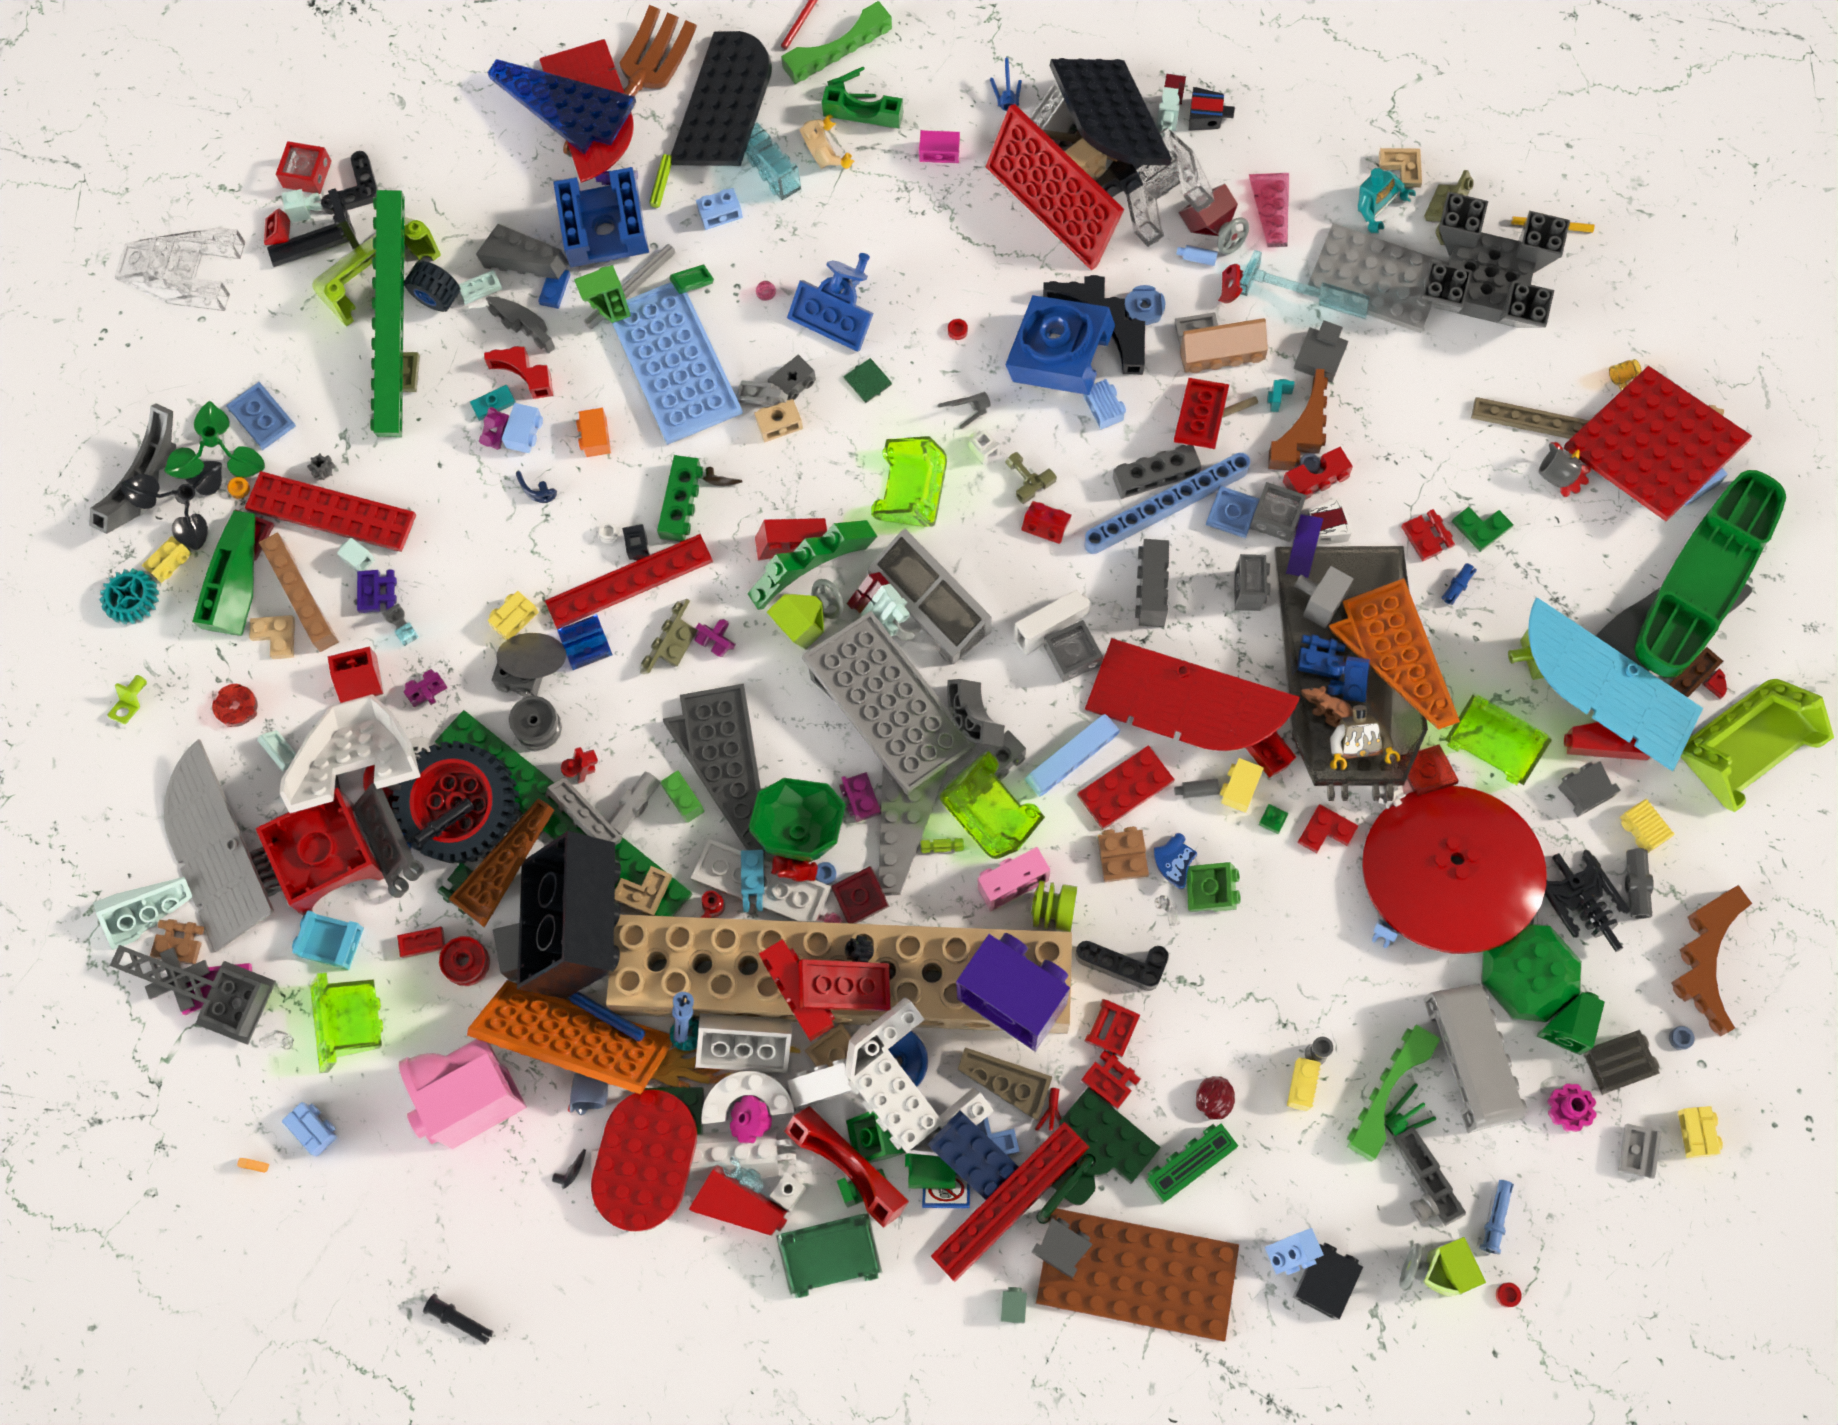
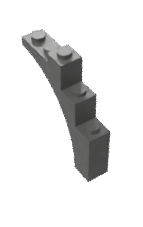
[89,403,176,534]

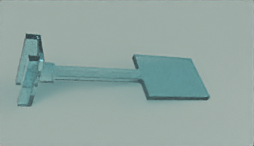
[1240,250,1370,320]

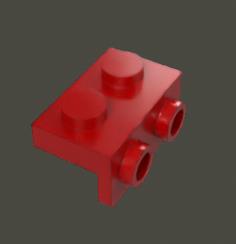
[1021,501,1072,544]
[1246,731,1296,778]

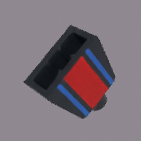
[1188,87,1235,131]

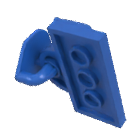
[787,253,874,352]

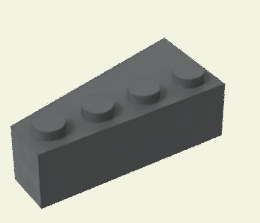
[476,224,569,279]
[1135,539,1169,627]

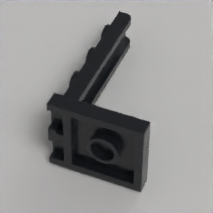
[267,188,360,267]

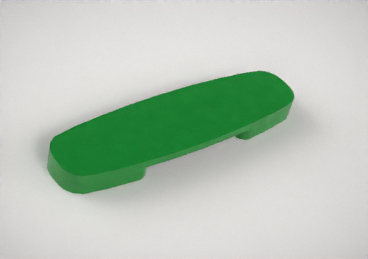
[1634,470,1786,678]

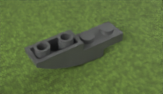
[486,296,555,353]

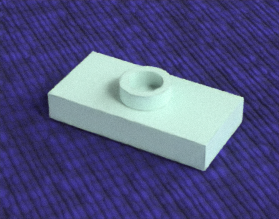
[459,270,502,305]
[257,730,296,771]

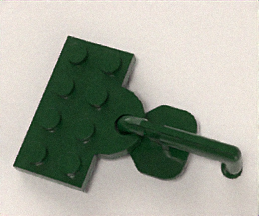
[1036,1087,1161,1224]

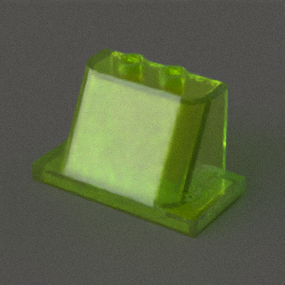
[310,973,383,1074]

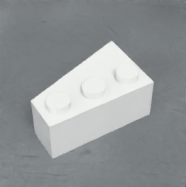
[787,1058,854,1108]

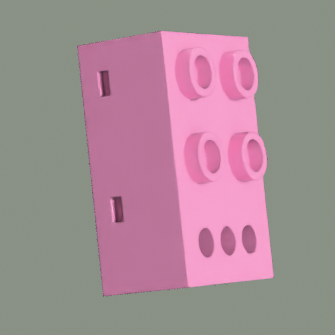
[978,847,1050,912]

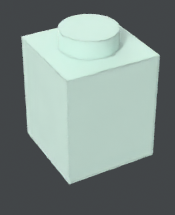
[337,538,375,572]

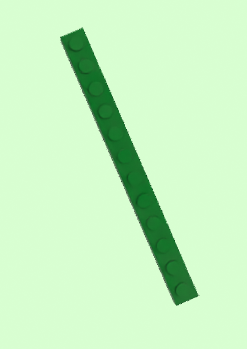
[370,190,405,437]

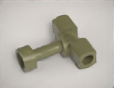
[1005,452,1057,504]

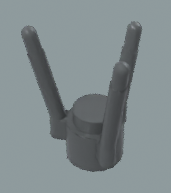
[937,391,991,429]

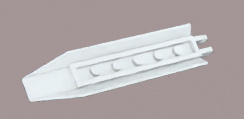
[591,1129,796,1182]

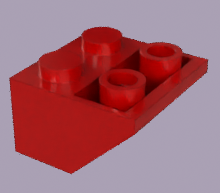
[327,646,384,703]

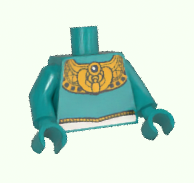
[1358,168,1416,233]

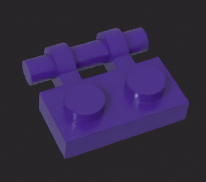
[357,569,397,613]

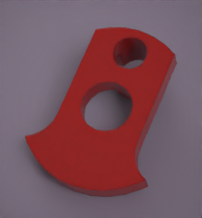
[1218,264,1243,304]

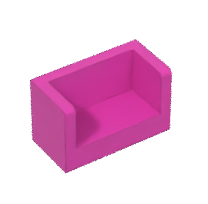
[919,130,960,164]

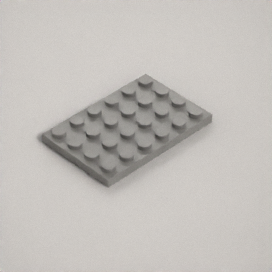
[1305,223,1448,333]

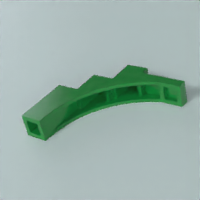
[747,520,878,610]

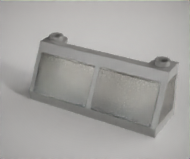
[868,528,992,665]

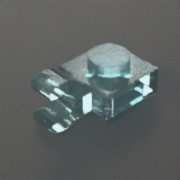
[723,1157,764,1194]

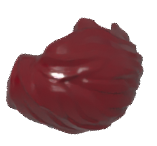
[1196,1076,1235,1120]

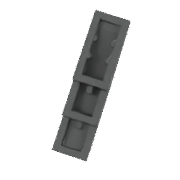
[1393,1126,1466,1226]

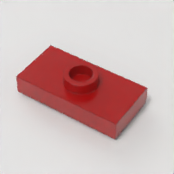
[397,926,445,958]

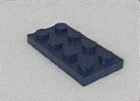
[927,1110,1019,1200]

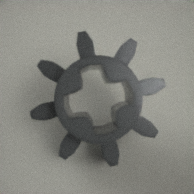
[307,453,336,480]

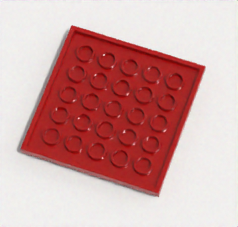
[1564,365,1752,522]

